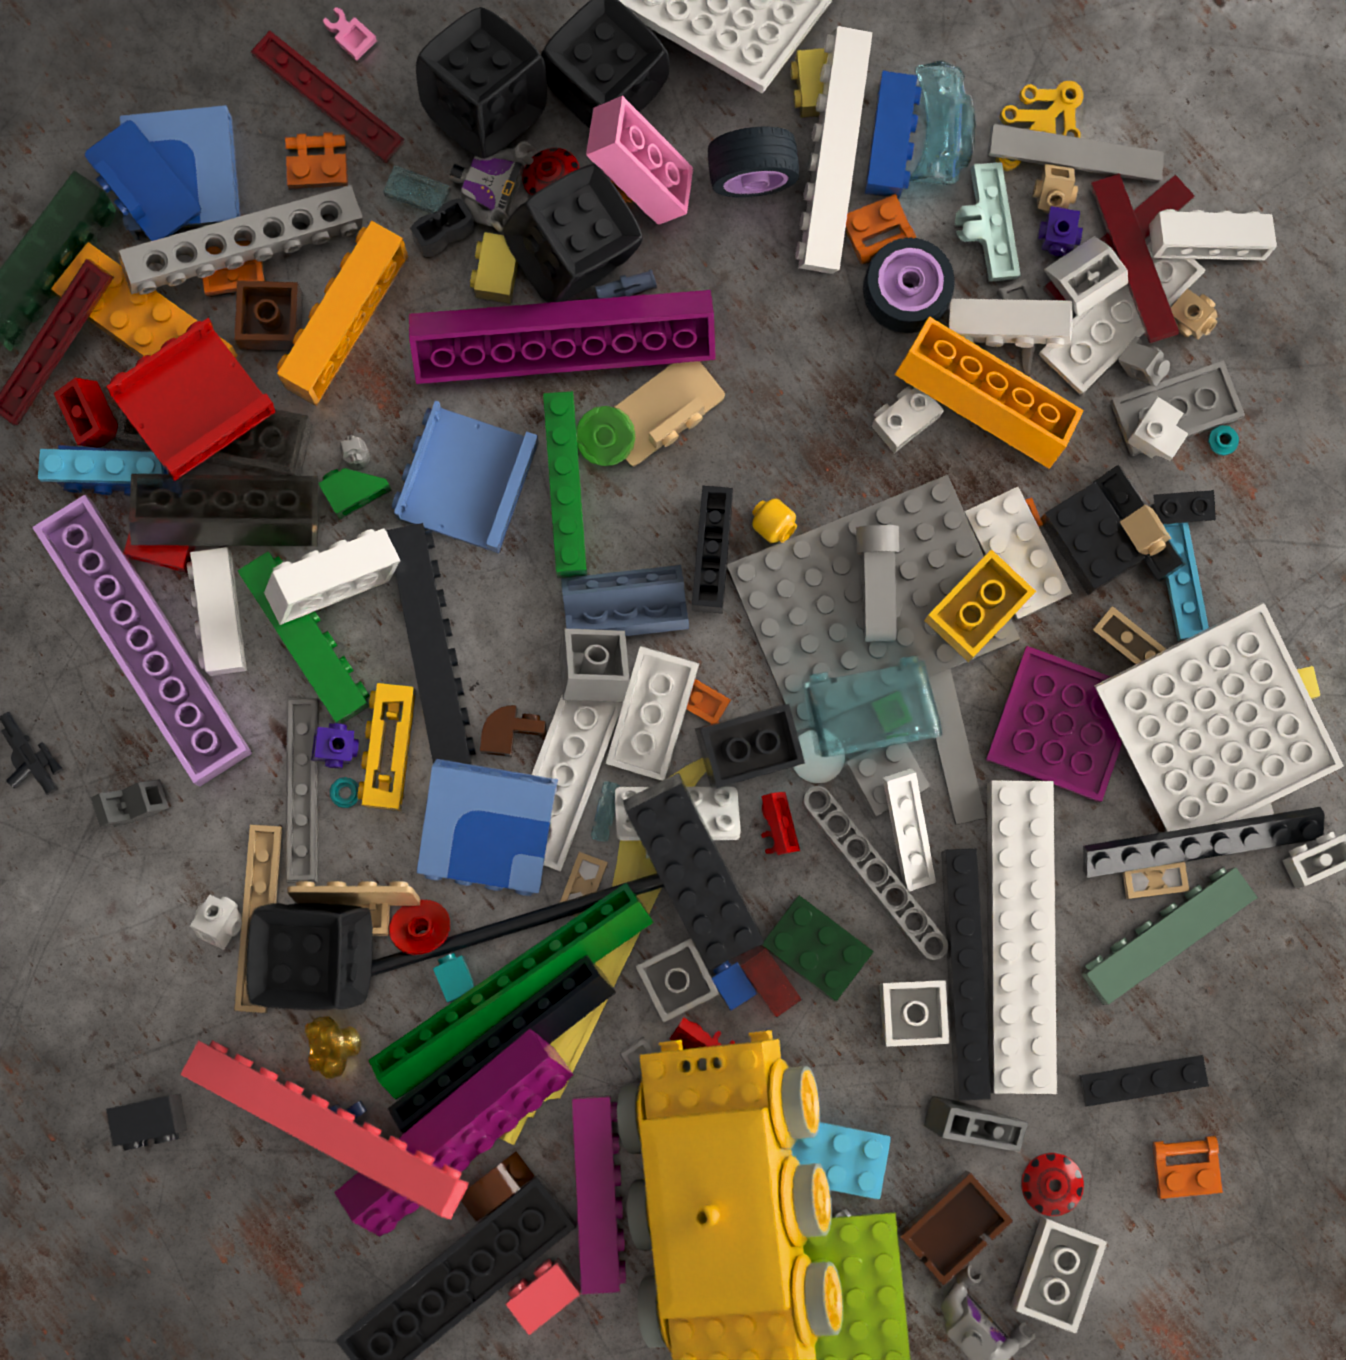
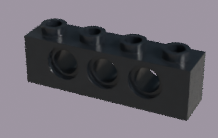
[692,485,733,614]

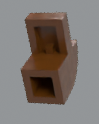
[480,705,546,757]
[460,1151,534,1222]

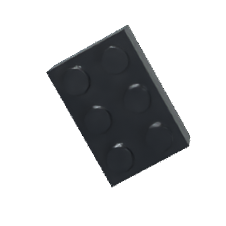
[1040,482,1146,595]
[695,704,805,788]

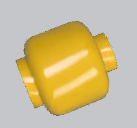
[752,499,797,543]

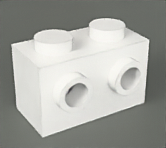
[871,385,944,453]
[1282,831,1346,888]

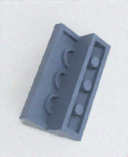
[561,565,689,636]

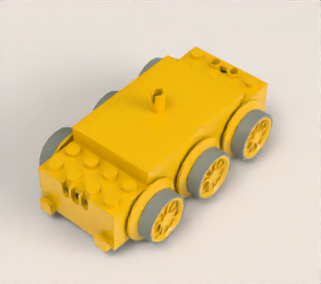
[617,1030,843,1360]

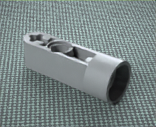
[856,525,899,642]

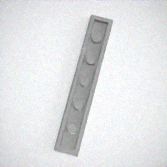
[987,124,1165,183]
[922,669,986,825]
[285,698,319,883]

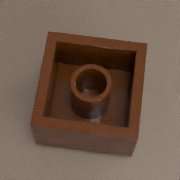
[234,281,303,350]

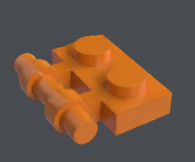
[285,132,348,189]

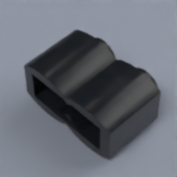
[410,198,475,257]

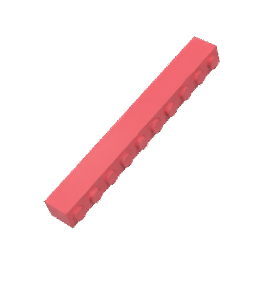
[180,1040,468,1219]

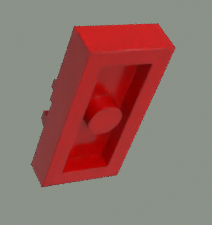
[761,792,800,855]
[669,1017,735,1049]

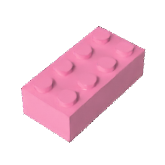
[586,96,693,225]

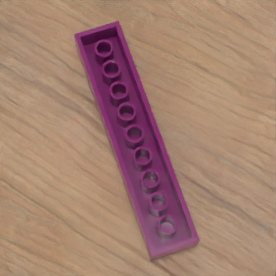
[409,290,716,384]

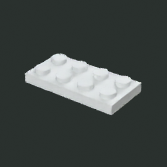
[964,487,1072,621]
[606,646,700,781]

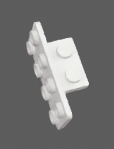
[615,786,741,858]

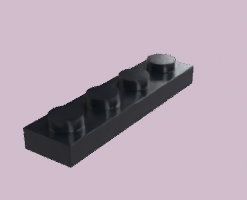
[1093,465,1186,582]
[1079,1055,1209,1107]

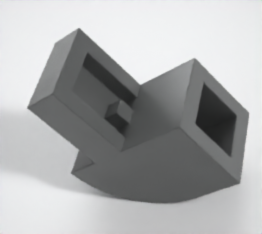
[91,779,169,827]

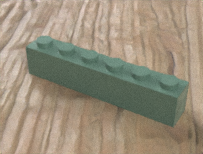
[1081,866,1258,1005]

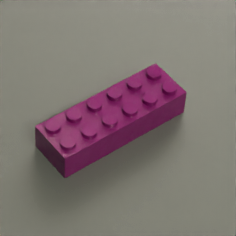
[572,1095,626,1294]

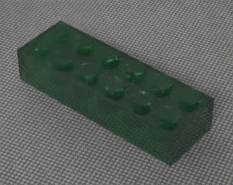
[0,170,116,351]

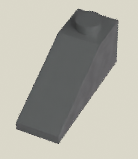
[924,1096,1028,1152]

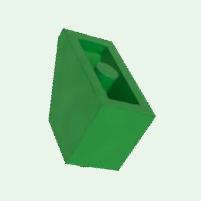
[318,468,392,520]

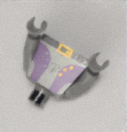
[449,141,536,232]
[941,1265,1035,1360]

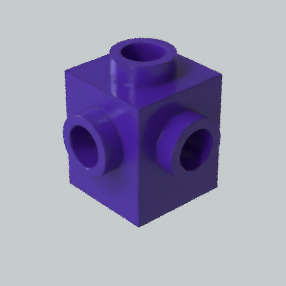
[1038,206,1083,256]
[311,723,359,769]

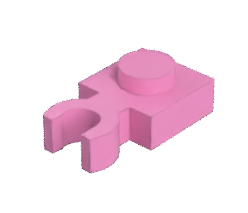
[323,7,377,61]

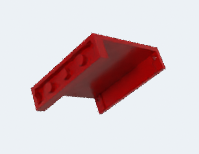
[106,318,275,481]

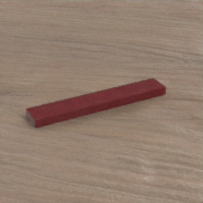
[250,30,405,164]
[1091,173,1179,343]
[1043,174,1195,301]
[0,259,114,425]

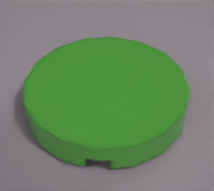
[576,406,636,466]

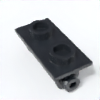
[1150,490,1216,524]

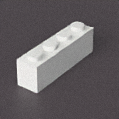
[1149,209,1277,260]
[949,299,1073,348]
[187,547,247,676]

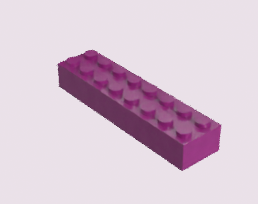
[334,1029,574,1237]

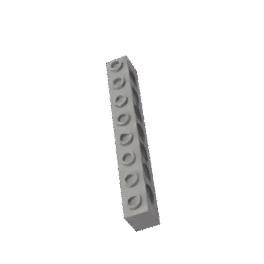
[119,185,363,295]

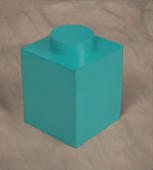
[433,953,476,1003]

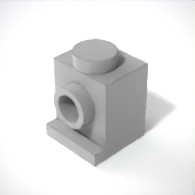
[1118,336,1170,387]

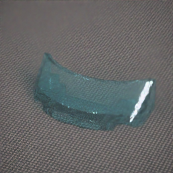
[909,60,976,185]

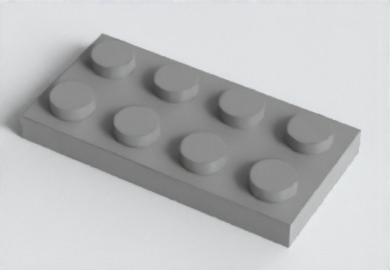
[1110,360,1245,457]

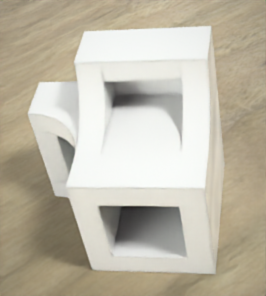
[1127,397,1188,461]

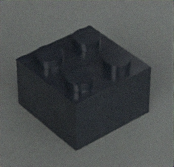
[106,1093,187,1151]

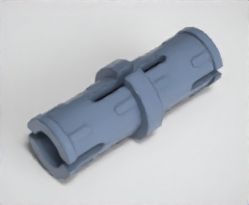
[595,269,657,299]

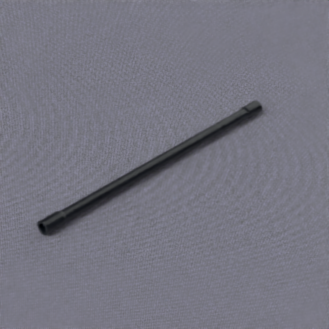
[371,873,664,977]

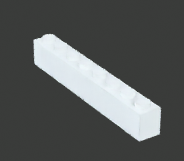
[795,26,873,274]

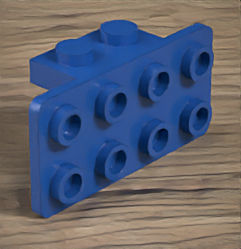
[85,120,201,241]

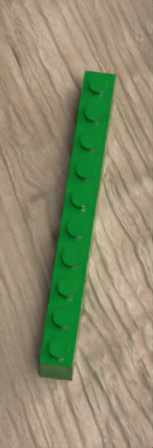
[368,882,654,1100]

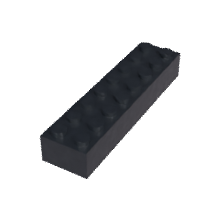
[335,1175,577,1360]

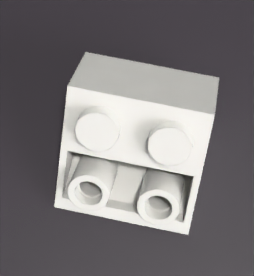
[1044,236,1128,316]

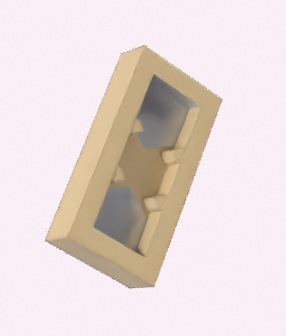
[560,852,608,917]
[1122,862,1189,899]

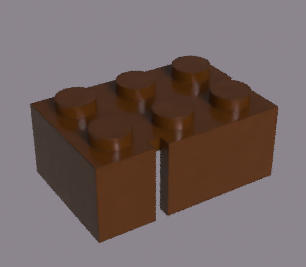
[898,1171,1013,1286]

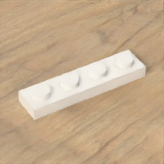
[883,769,936,892]

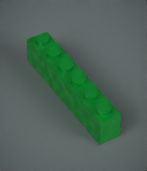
[543,391,587,578]
[237,551,370,724]

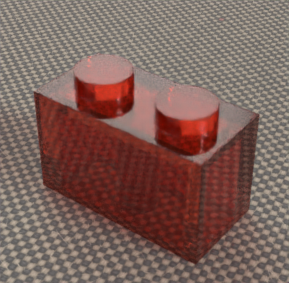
[740,948,802,1018]

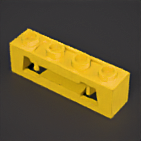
[358,683,416,811]

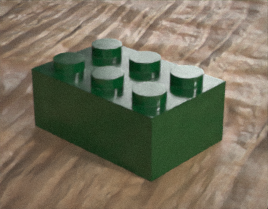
[760,895,874,1002]

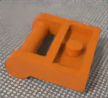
[845,194,916,265]
[203,240,265,296]
[1152,1136,1223,1199]

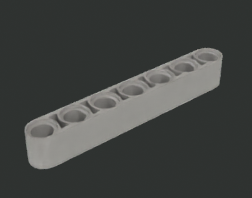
[802,786,948,961]

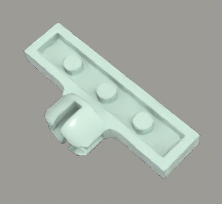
[955,162,1021,281]

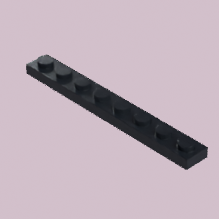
[1083,807,1325,878]

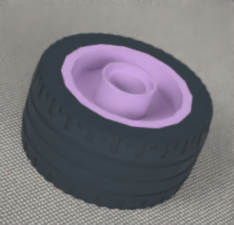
[708,126,799,198]
[863,237,955,334]

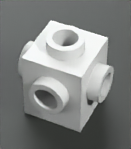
[190,895,242,950]

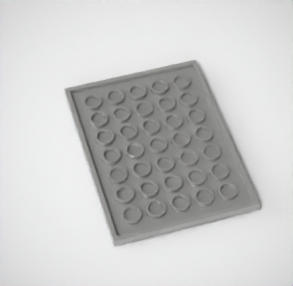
[727,475,1020,732]

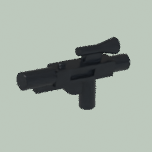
[0,712,63,795]

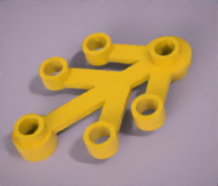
[996,81,1083,171]

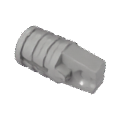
[340,435,370,470]

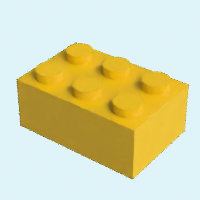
[924,549,1036,662]

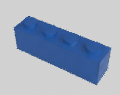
[865,71,922,198]

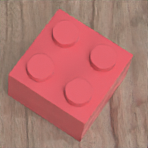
[506,1257,581,1335]

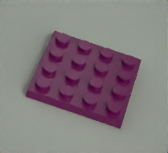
[985,646,1122,803]

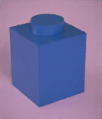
[711,961,757,1011]

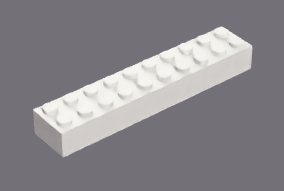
[987,781,1057,1094]

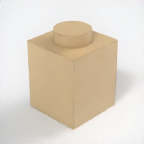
[1120,505,1172,555]

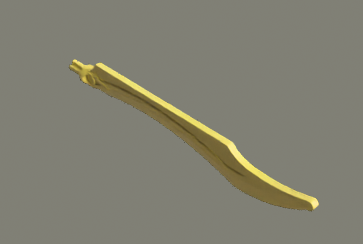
[499,758,706,1145]

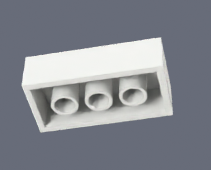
[264,528,400,625]

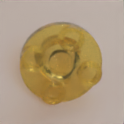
[305,1016,362,1079]

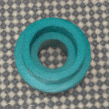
[1208,425,1239,456]
[330,777,359,808]

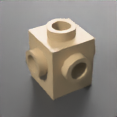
[1033,164,1078,213]
[1171,288,1218,340]

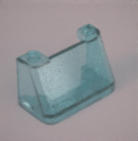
[802,656,943,757]

